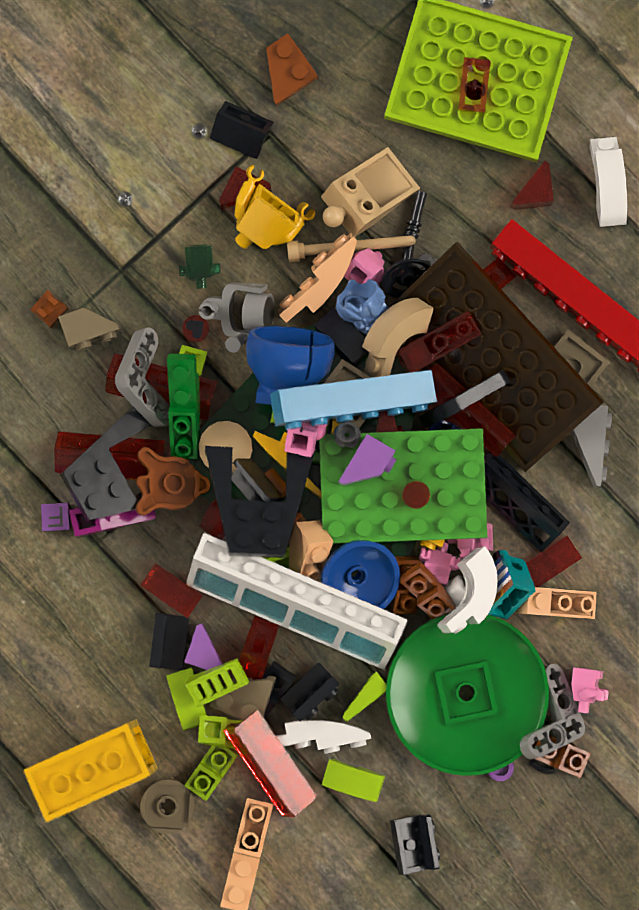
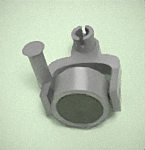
[199,282,275,353]

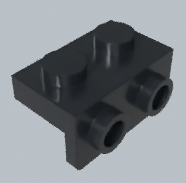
[281,662,339,722]
[390,814,440,875]

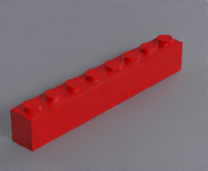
[490,219,639,372]

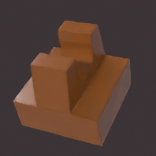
[30,290,69,328]

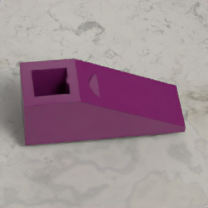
[69,508,157,538]

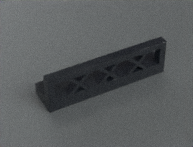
[484,448,570,552]

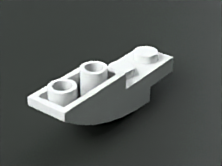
[260,719,371,754]

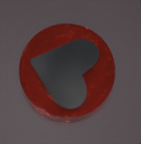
[182,315,209,343]

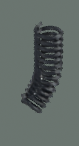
[529,759,555,774]

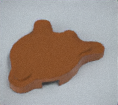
[135,447,210,516]

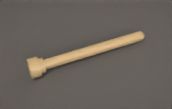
[287,235,416,263]

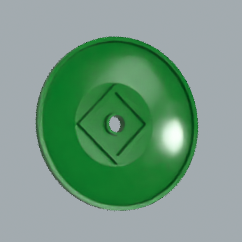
[386,614,549,776]

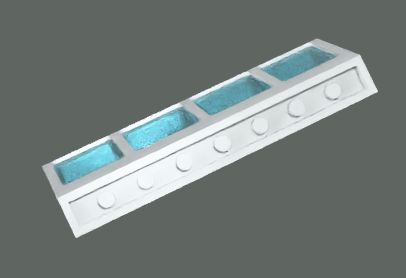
[186,533,407,670]

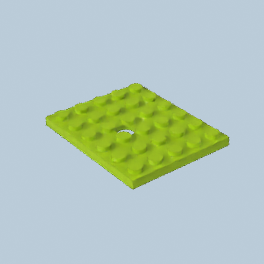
[384,0,573,163]

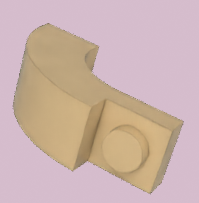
[362,298,434,378]

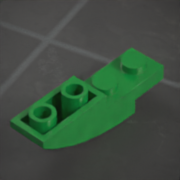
[167,354,200,460]

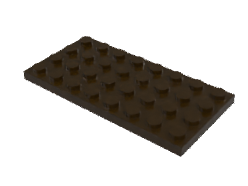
[389,242,604,472]

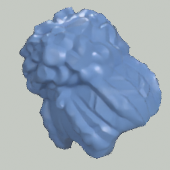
[336,279,389,335]

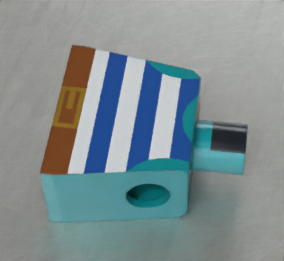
[488,550,536,619]

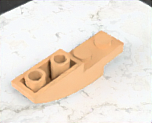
[278,232,357,323]
[220,798,273,910]

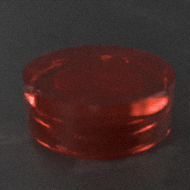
[402,481,430,509]

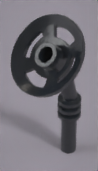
[382,191,431,299]

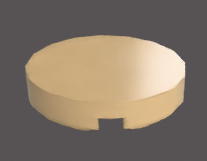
[199,421,253,474]

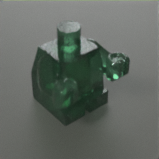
[179,244,221,289]

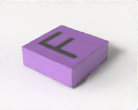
[41,503,70,531]

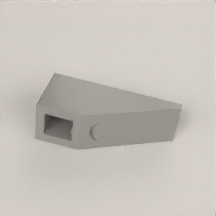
[571,405,612,488]

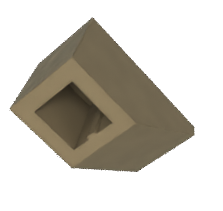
[58,308,121,352]

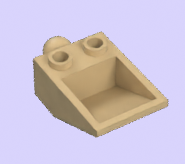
[321,147,420,237]

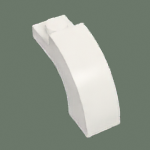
[590,137,627,227]
[437,546,497,634]

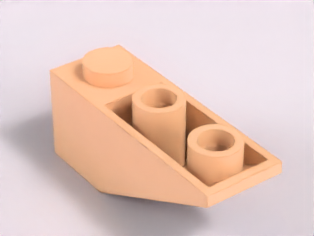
[289,520,333,582]
[514,587,596,619]

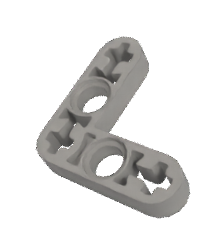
[115,327,170,428]
[520,664,585,759]

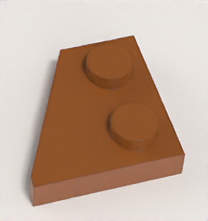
[266,33,318,107]

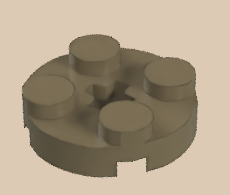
[140,779,195,834]

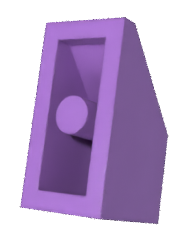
[338,434,397,486]

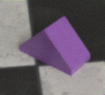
[185,623,223,670]

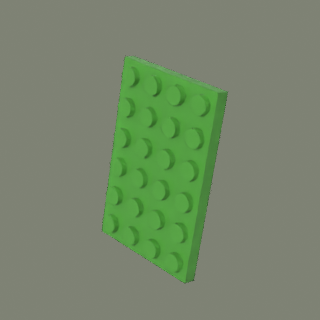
[319,429,488,544]

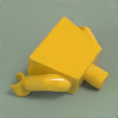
[234,165,315,249]

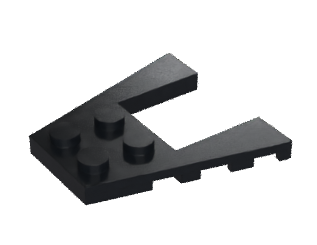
[60,406,152,522]
[205,446,314,558]

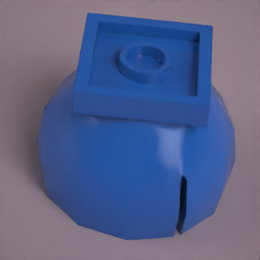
[246,326,334,405]

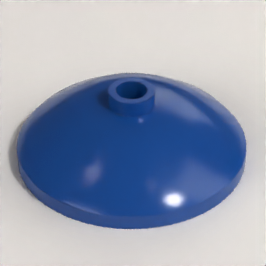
[321,540,400,609]

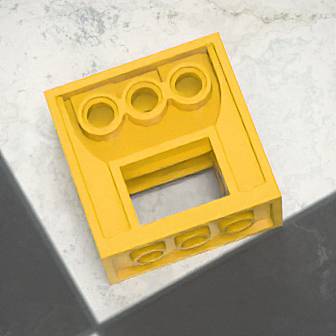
[24,719,158,822]

